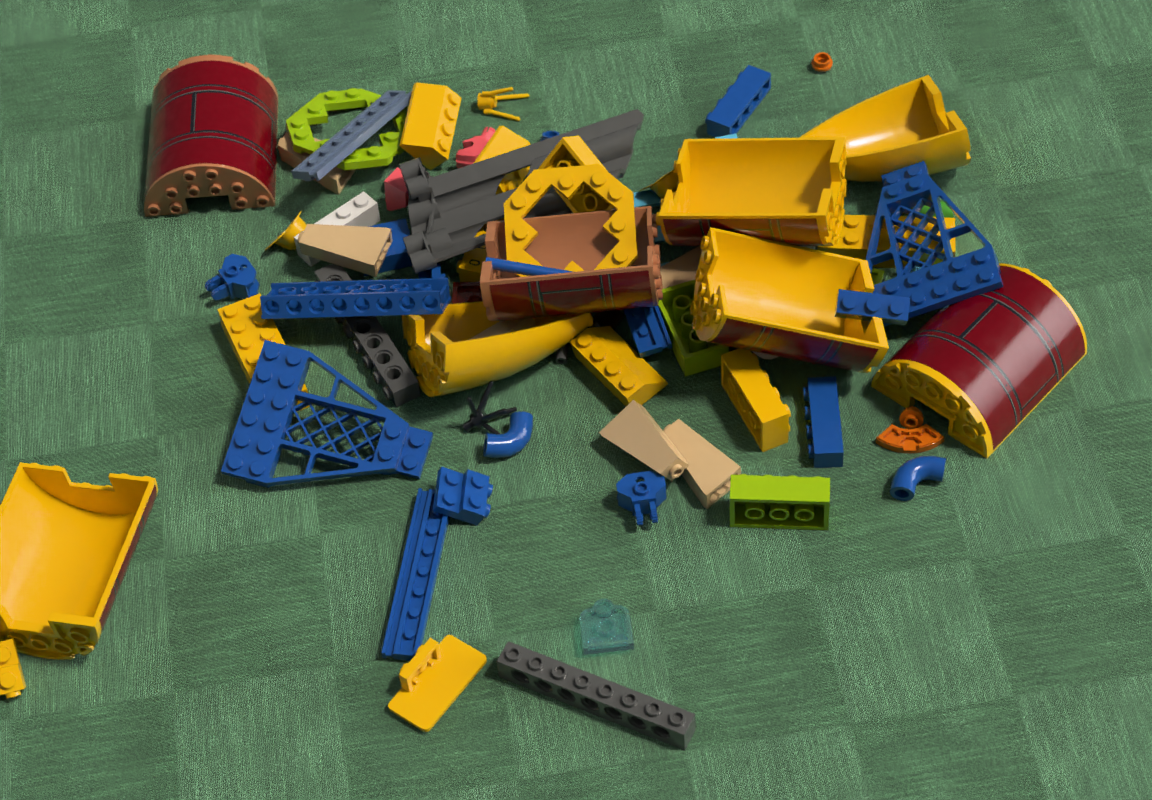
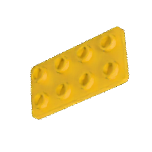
[388,635,487,732]

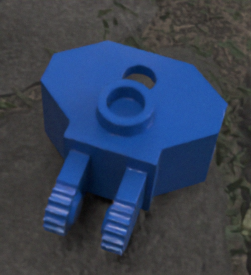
[205,254,260,301]
[616,471,666,526]

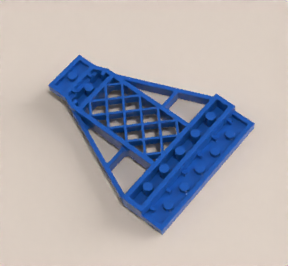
[865,161,1003,327]
[221,340,433,488]

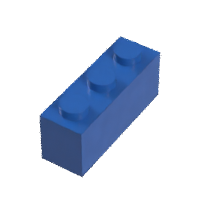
[834,289,910,325]

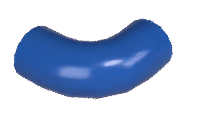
[483,412,533,458]
[890,456,946,501]

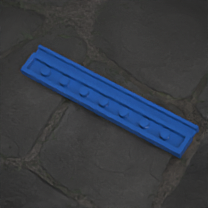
[623,306,672,358]
[381,488,450,661]

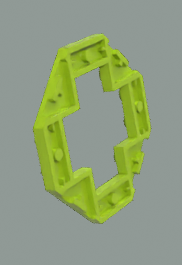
[286,88,409,170]

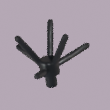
[463,381,517,434]

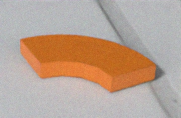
[876,424,944,454]

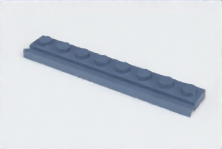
[291,90,412,181]

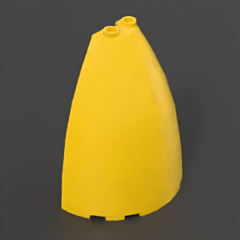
[799,75,971,182]
[402,302,593,397]

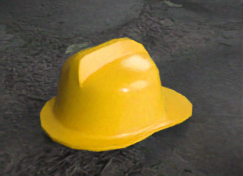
[639,170,678,199]
[265,211,307,250]

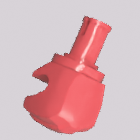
[456,127,495,168]

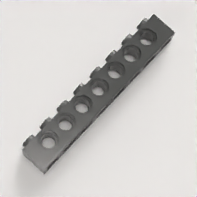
[314,264,421,407]
[497,641,696,751]

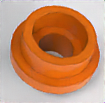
[811,52,833,72]
[899,407,924,429]

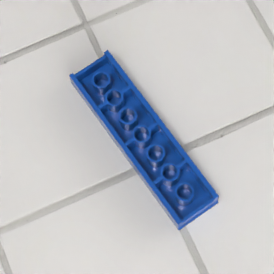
[260,278,451,319]

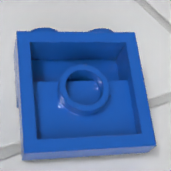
[433,467,493,525]

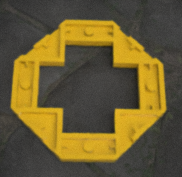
[504,164,638,277]

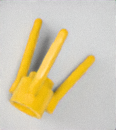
[477,87,530,121]

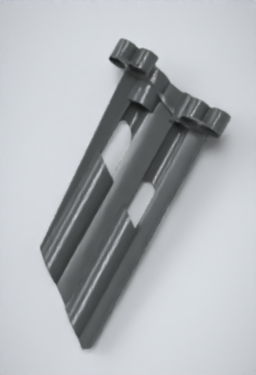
[399,109,644,274]

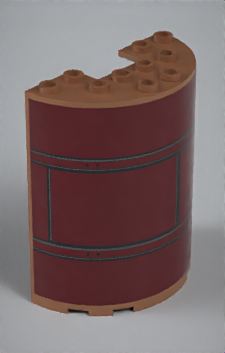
[144,55,278,217]
[480,206,663,322]

